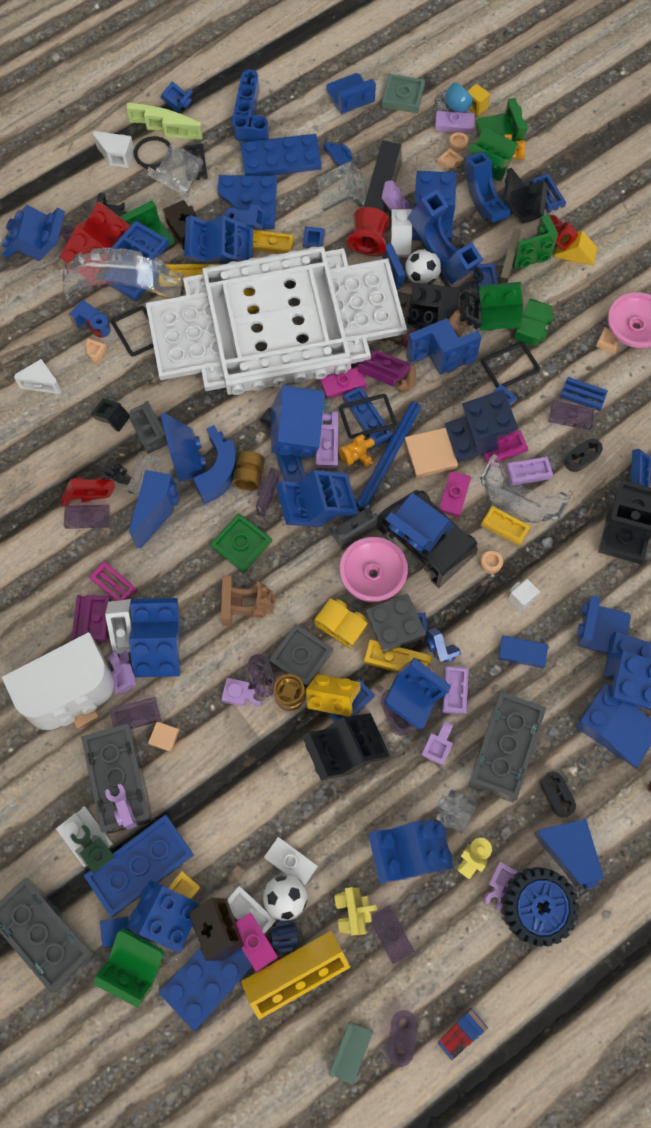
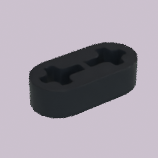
[565,439,603,472]
[541,772,576,818]

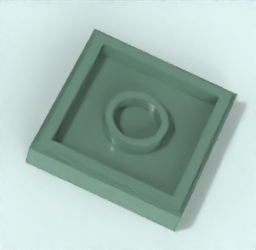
[381,74,425,113]

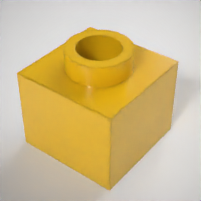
[468,84,490,116]

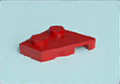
[61,478,115,507]

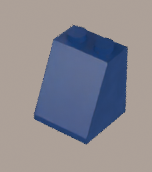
[270,385,325,458]

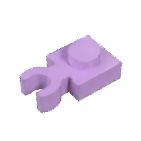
[221,678,265,707]
[483,861,518,911]

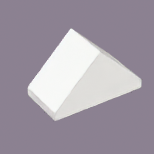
[14,359,61,394]

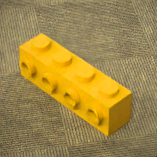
[241,930,351,1020]

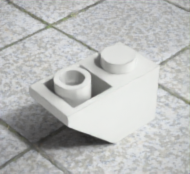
[93,131,134,168]

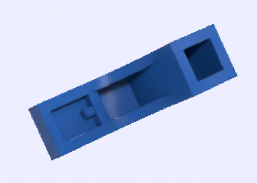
[465,151,510,223]
[193,425,237,505]

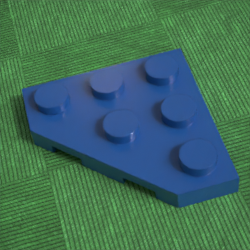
[218,175,277,229]

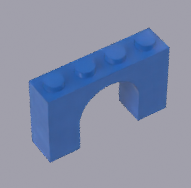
[407,188,483,286]

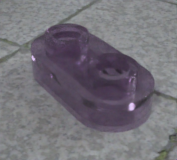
[381,689,413,736]
[387,1010,417,1067]

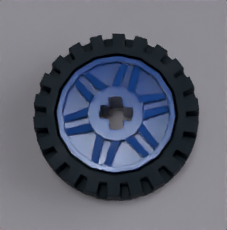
[501,867,579,947]

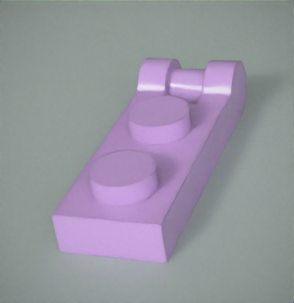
[316,411,338,468]

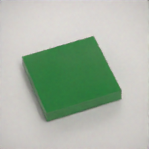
[210,513,272,573]

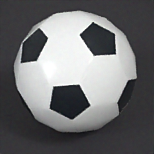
[405,249,441,284]
[263,874,308,921]

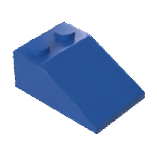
[161,413,206,482]
[129,470,180,548]
[575,683,651,768]

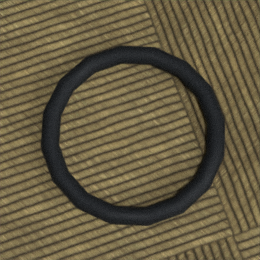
[134,136,173,169]

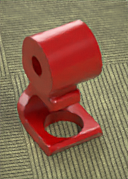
[549,215,578,250]

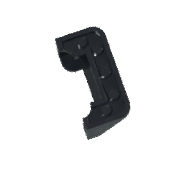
[376,490,478,588]

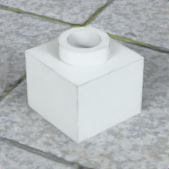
[508,579,540,613]

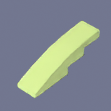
[126,102,203,139]

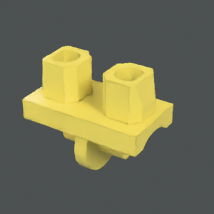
[457,837,492,879]
[334,887,377,936]

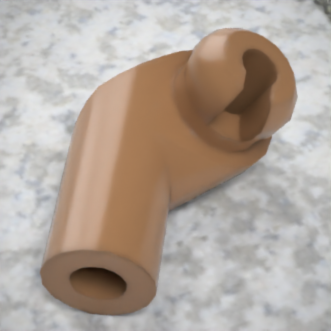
[396,365,417,393]

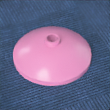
[607,292,651,348]
[340,537,408,602]

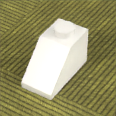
[391,209,412,258]
[105,599,132,654]

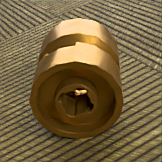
[232,451,265,491]
[274,674,305,711]

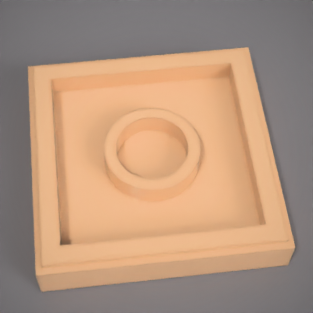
[404,428,458,478]

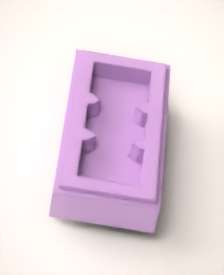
[435,111,475,133]
[505,456,554,486]
[442,666,469,715]

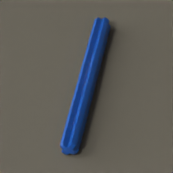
[356,401,421,510]

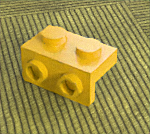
[306,674,360,716]

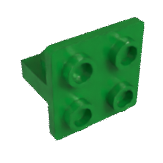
[468,127,518,181]

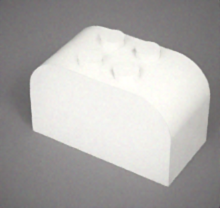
[2,632,114,730]

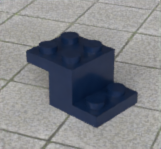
[444,389,518,463]

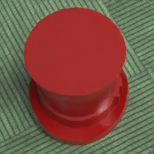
[346,207,390,256]

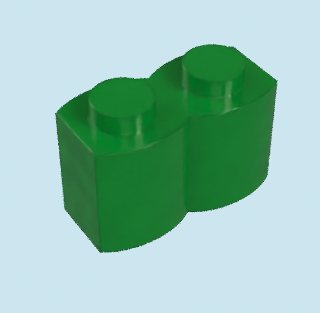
[514,298,555,347]

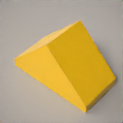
[554,230,598,266]

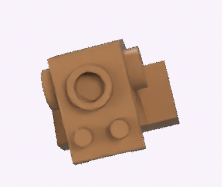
[221,576,275,626]

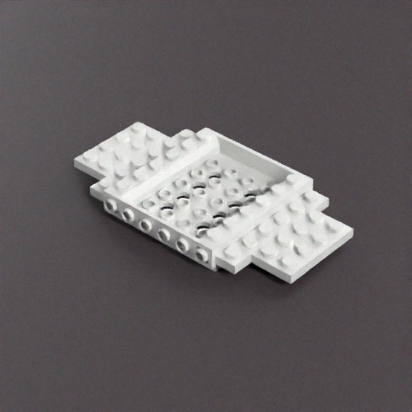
[146,246,407,395]

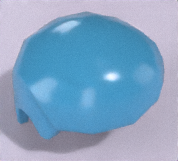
[445,82,473,113]

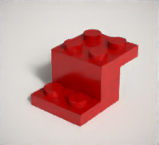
[59,201,131,283]

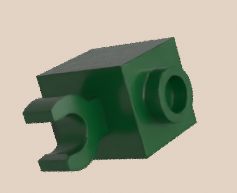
[70,825,114,873]

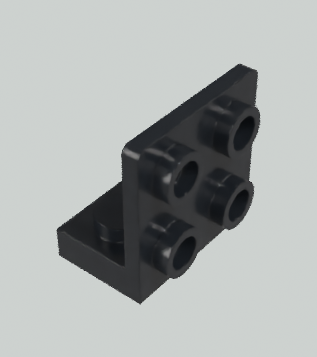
[503,168,548,224]

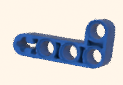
[232,69,269,142]

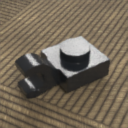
[100,461,132,485]

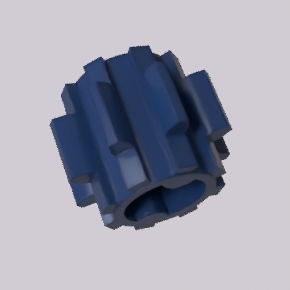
[271,920,299,953]

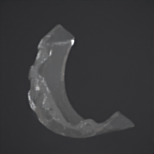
[62,248,186,301]

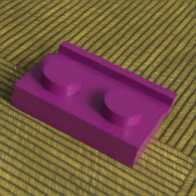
[358,349,411,387]
[72,595,111,642]

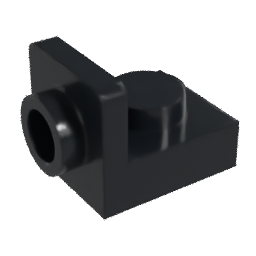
[91,398,130,432]

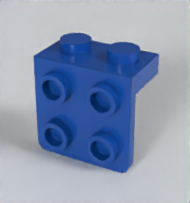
[326,73,376,114]
[576,595,631,654]
[384,658,451,729]
[126,880,200,952]

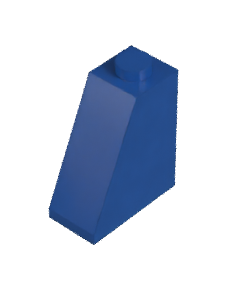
[535,819,604,889]

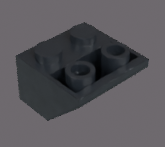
[408,282,460,327]

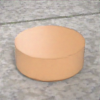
[449,132,469,152]
[480,550,503,574]

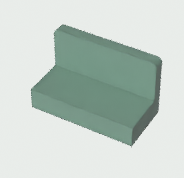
[329,1021,373,1085]

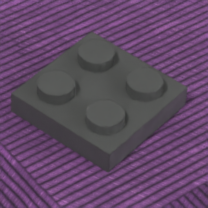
[365,594,426,653]
[269,624,333,688]

